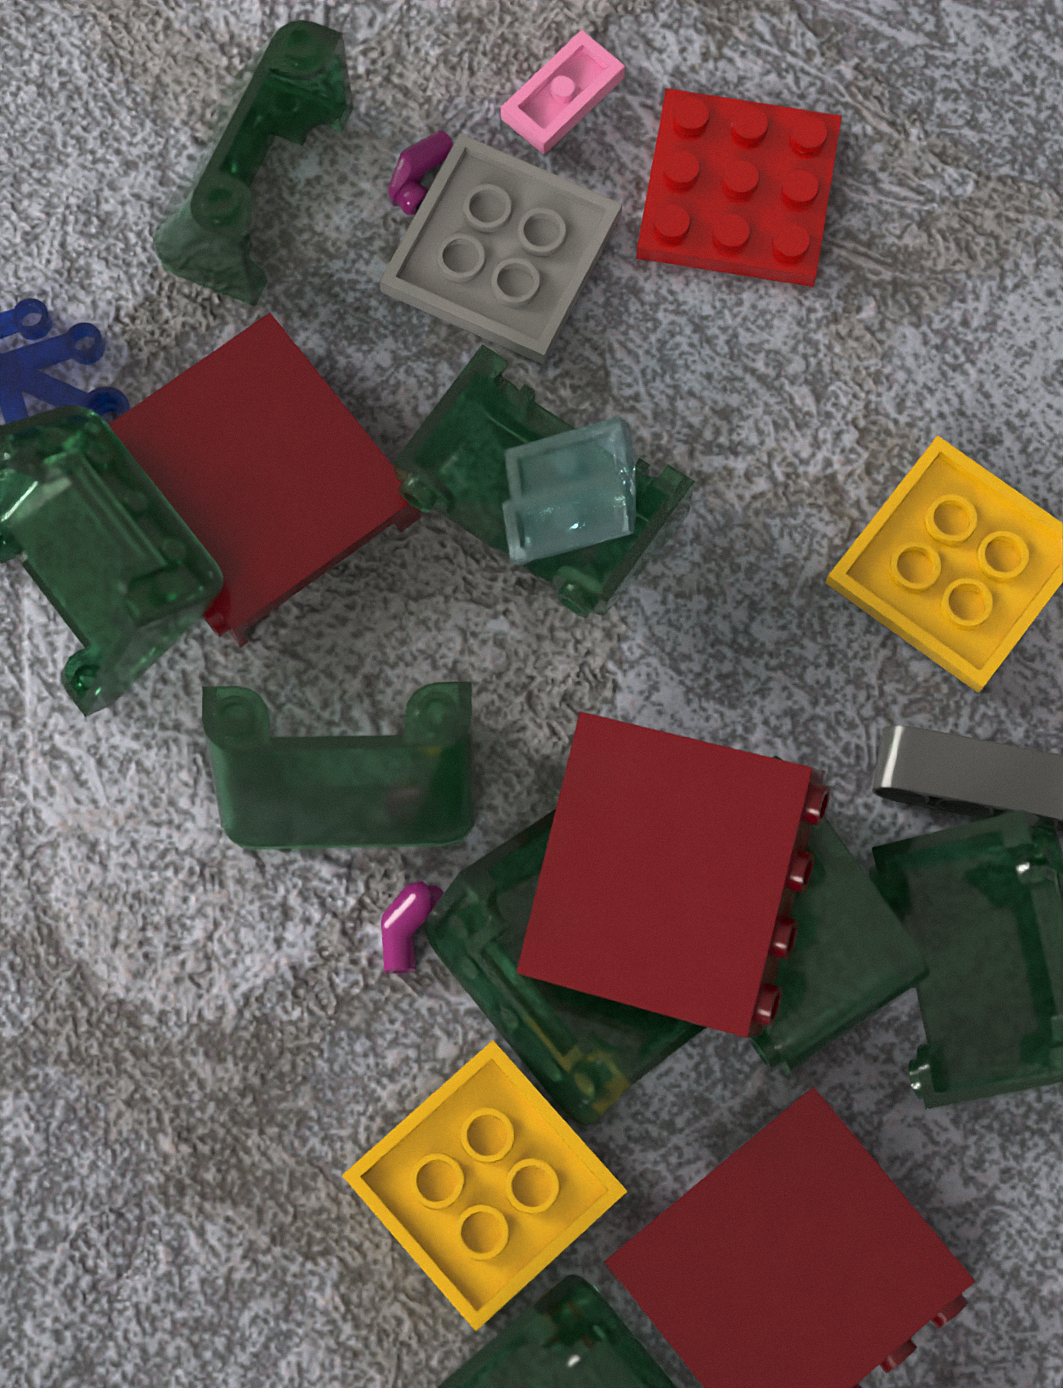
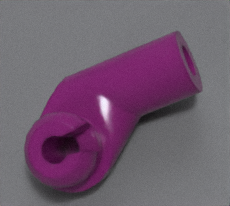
[387,130,454,215]
[381,881,446,974]

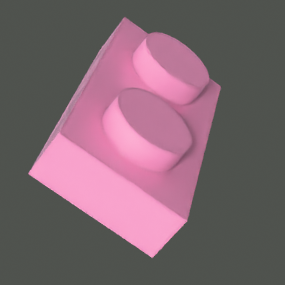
[501,30,625,155]

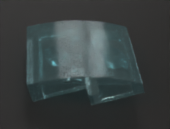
[502,416,636,566]

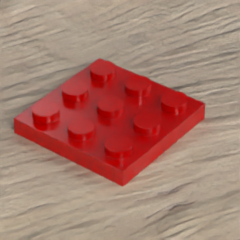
[636,88,842,287]

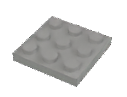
[379,133,622,365]

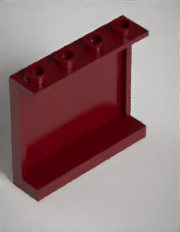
[87,312,421,648]
[516,711,830,1038]
[603,1086,976,1388]

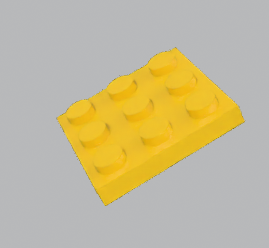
[825,435,1063,694]
[342,1040,627,1332]

